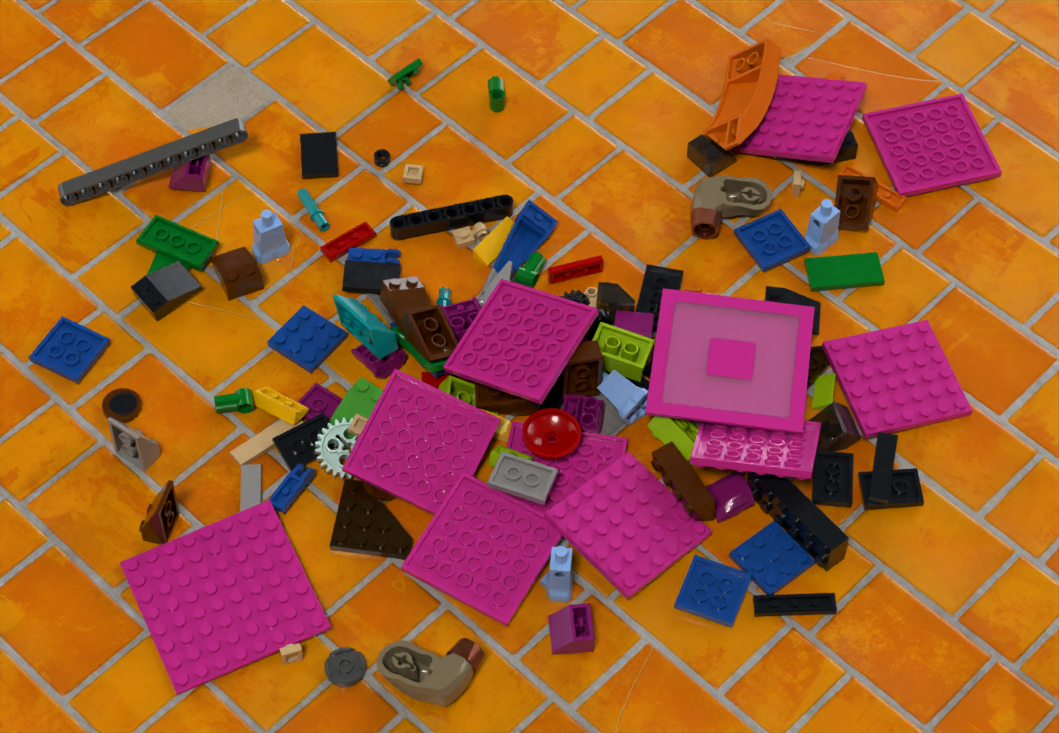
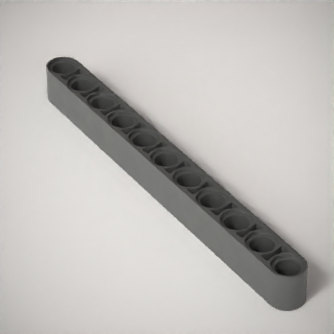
[58,118,248,206]

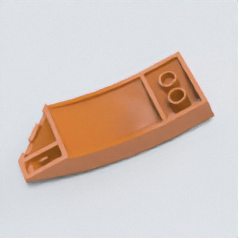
[703,38,782,151]

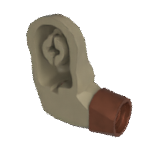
[690,176,772,239]
[377,638,485,707]

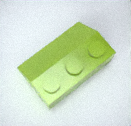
[592,322,655,382]
[647,416,699,466]

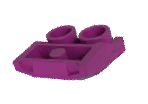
[441,297,481,343]
[351,344,406,378]
[563,395,604,434]
[705,470,755,523]

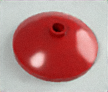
[522,408,581,460]

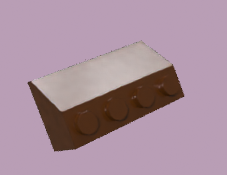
[651,441,716,521]

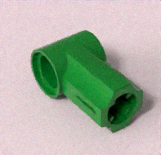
[488,76,505,112]
[515,252,546,288]
[214,388,254,414]

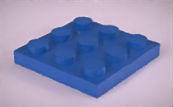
[734,209,811,272]
[267,305,348,374]
[29,316,110,384]
[729,521,815,595]
[674,555,752,628]

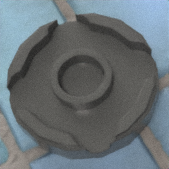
[325,647,366,687]

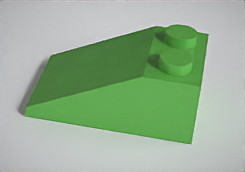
[329,377,383,439]

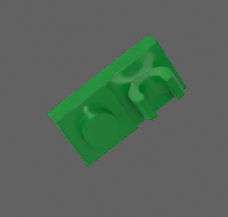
[387,58,423,90]

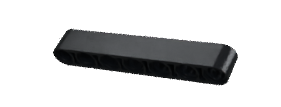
[390,195,513,241]

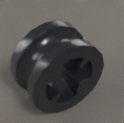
[374,149,390,167]

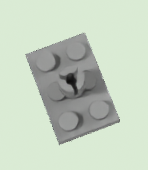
[487,451,558,505]

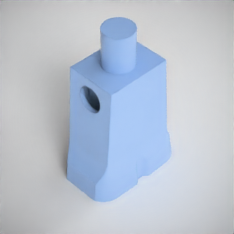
[805,199,840,255]
[252,209,291,264]
[597,369,648,426]
[540,546,574,602]

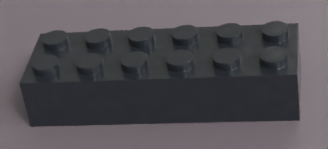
[747,472,849,571]

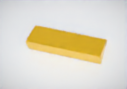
[473,217,513,267]
[253,386,309,425]

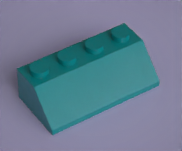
[332,294,399,360]

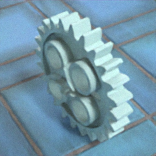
[315,417,359,481]

